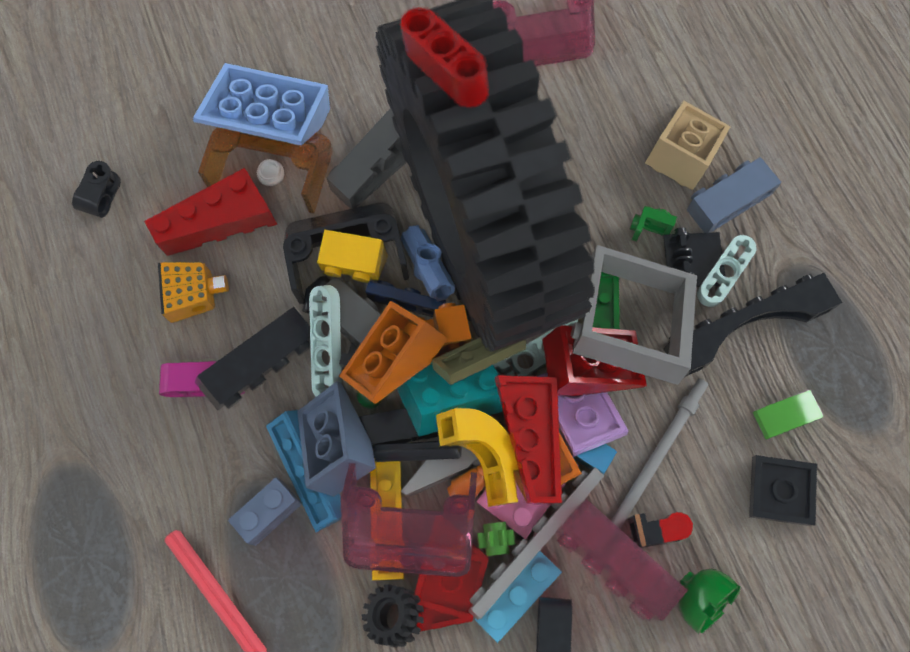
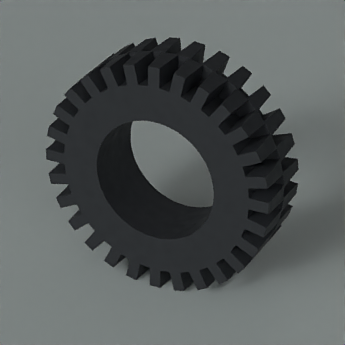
[376,0,595,352]

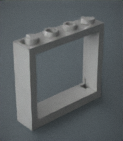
[570,245,697,385]

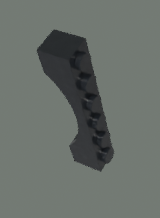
[664,273,842,377]

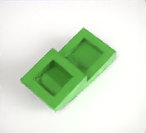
[753,390,824,440]

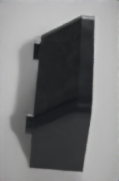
[283,203,409,304]

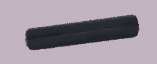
[373,441,462,462]

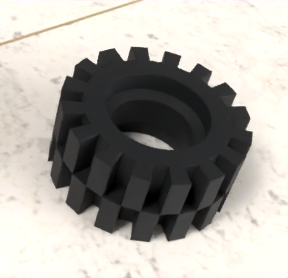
[362,584,424,647]

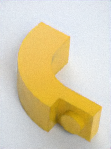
[436,408,519,507]

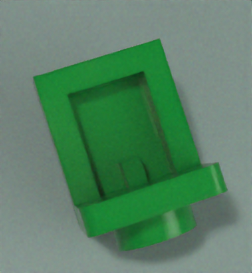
[630,206,677,242]

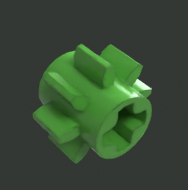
[477,522,515,556]

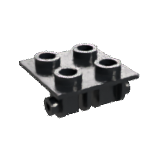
[663,227,726,287]

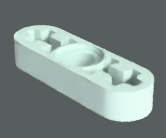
[697,235,756,307]

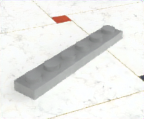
[468,468,604,620]

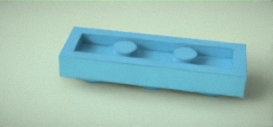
[475,551,562,643]

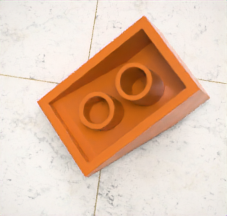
[339,300,448,404]

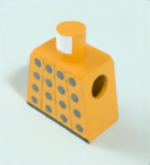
[158,262,229,323]

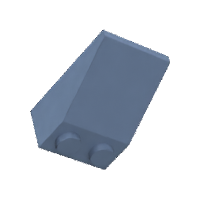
[297,381,376,497]

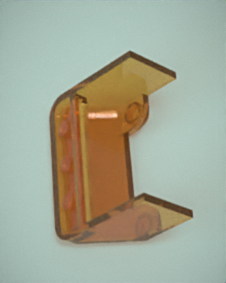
[198,127,333,214]

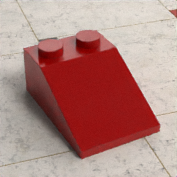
[542,325,647,396]

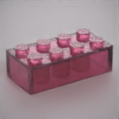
[555,499,688,621]

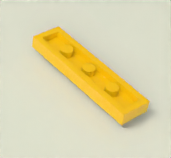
[370,458,404,581]

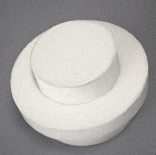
[257,159,285,186]

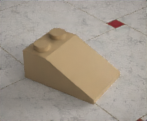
[645,101,731,190]

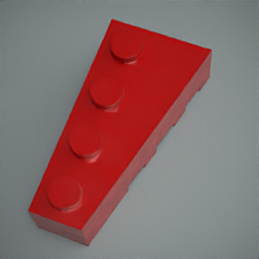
[144,167,277,256]

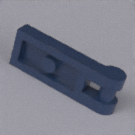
[365,280,446,317]

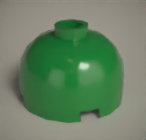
[678,568,741,634]

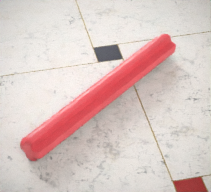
[165,530,267,652]

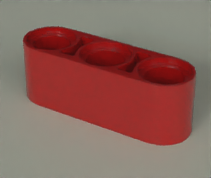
[400,7,489,107]

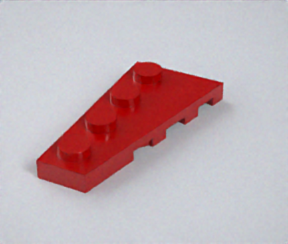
[494,375,562,504]

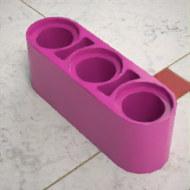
[159,361,245,397]

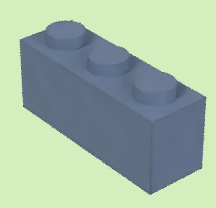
[687,157,781,233]

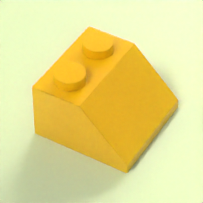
[317,229,388,283]

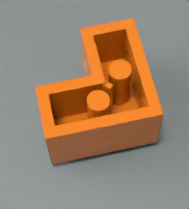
[419,303,472,358]

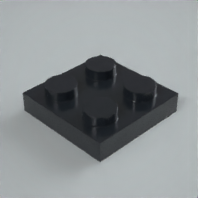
[749,455,817,526]

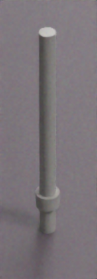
[606,379,709,535]

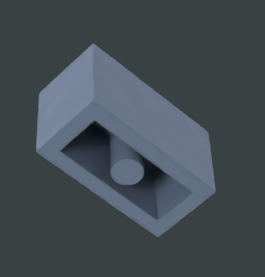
[228,477,302,546]

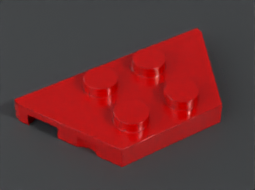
[412,513,489,634]

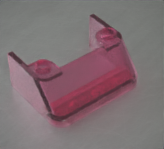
[493,0,595,66]
[341,463,477,577]

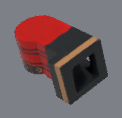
[628,512,693,549]

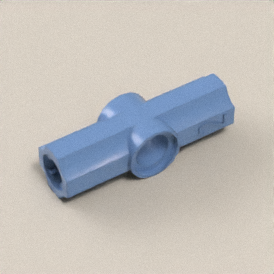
[401,225,455,301]

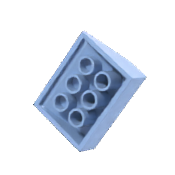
[193,63,330,146]

